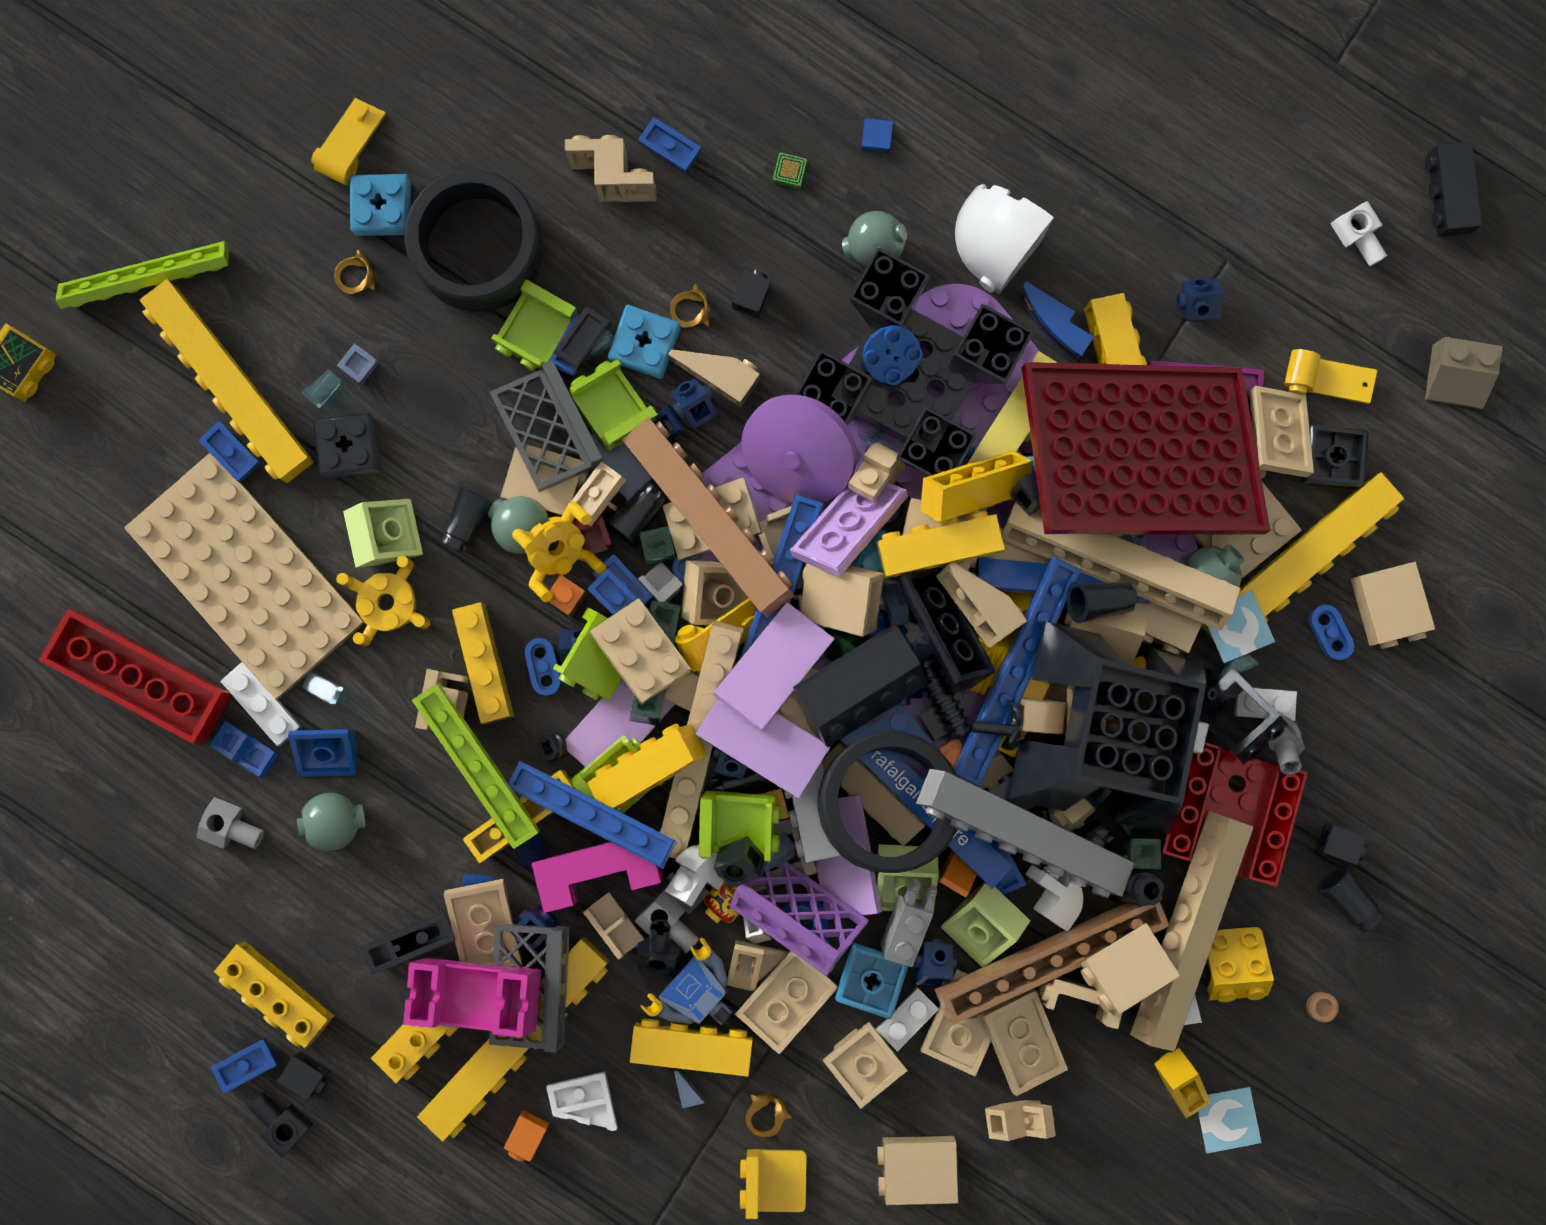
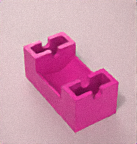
[532,842,664,913]
[403,958,542,1038]

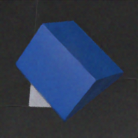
[288,729,358,777]

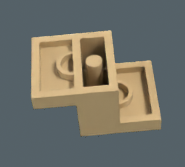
[565,135,657,202]

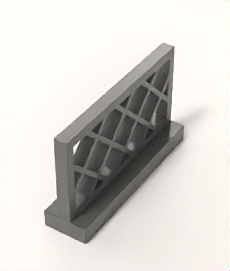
[489,360,602,493]
[489,923,570,1053]

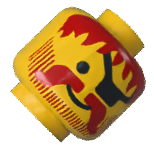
[704,881,739,923]

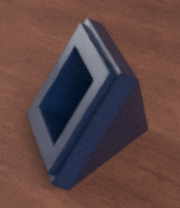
[654,405,684,442]
[510,834,550,869]

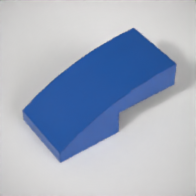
[209,721,280,778]

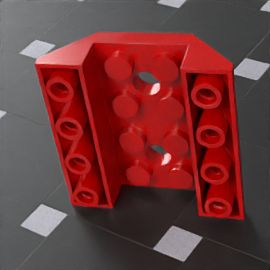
[1161,742,1308,887]

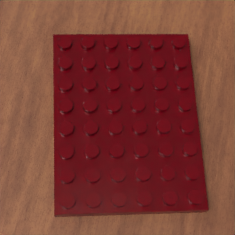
[1021,362,1271,535]

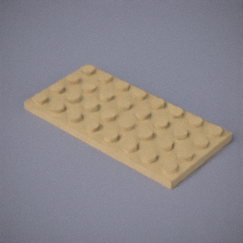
[124,453,365,700]

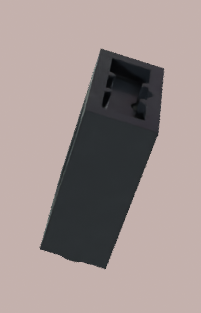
[1200,669,1288,765]

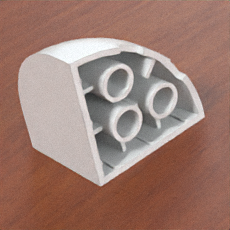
[955,184,1054,294]

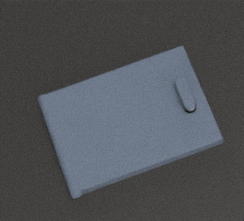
[591,434,653,501]

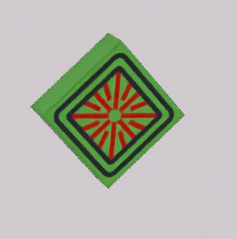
[773,152,807,189]

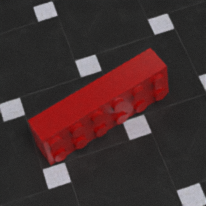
[39,609,232,744]

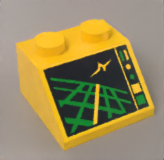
[0,323,57,402]

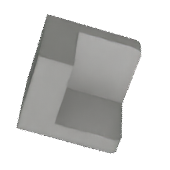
[638,562,684,607]

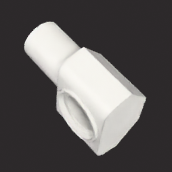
[1330,201,1388,267]

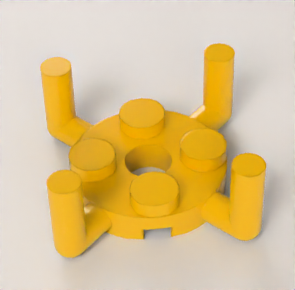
[512,501,607,602]
[336,556,430,646]

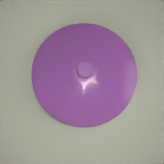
[741,395,857,503]

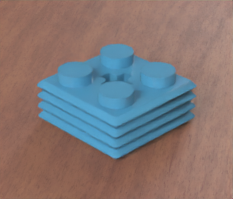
[350,174,411,236]
[608,305,681,379]
[835,943,909,1019]

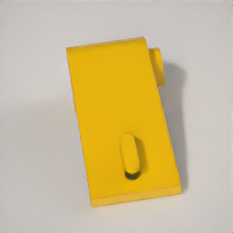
[311,98,386,186]
[1284,349,1377,404]
[675,598,757,672]

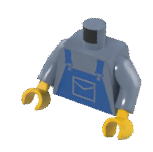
[641,938,732,1025]

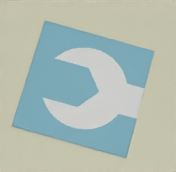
[1207,590,1275,663]
[1198,1087,1261,1154]

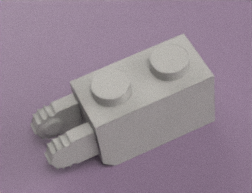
[880,879,937,967]

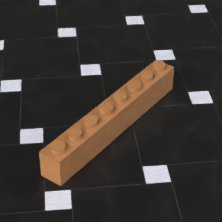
[622,417,795,618]
[934,902,1169,1024]

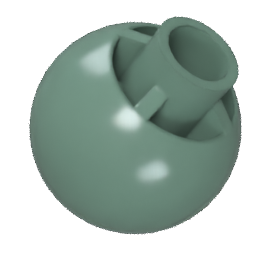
[842,211,907,267]
[488,496,550,554]
[1184,544,1245,587]
[296,792,365,852]

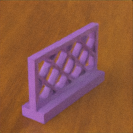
[730,861,869,977]

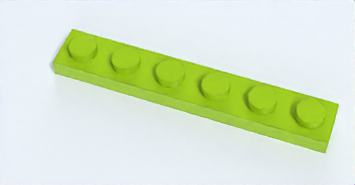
[56,241,229,309]
[412,682,540,849]

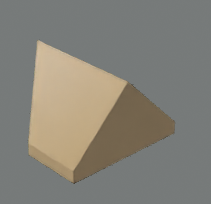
[727,940,789,991]

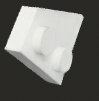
[546,1071,618,1131]

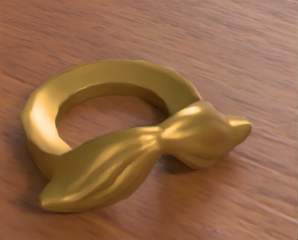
[334,250,375,295]
[670,284,711,328]
[745,1093,792,1137]

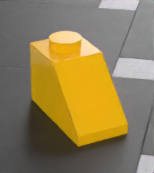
[1154,1048,1211,1119]

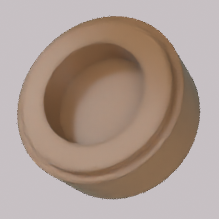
[1306,991,1339,1023]

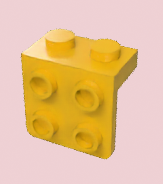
[1207,927,1274,1002]
[740,1149,806,1219]

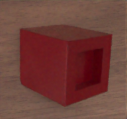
[573,513,614,555]

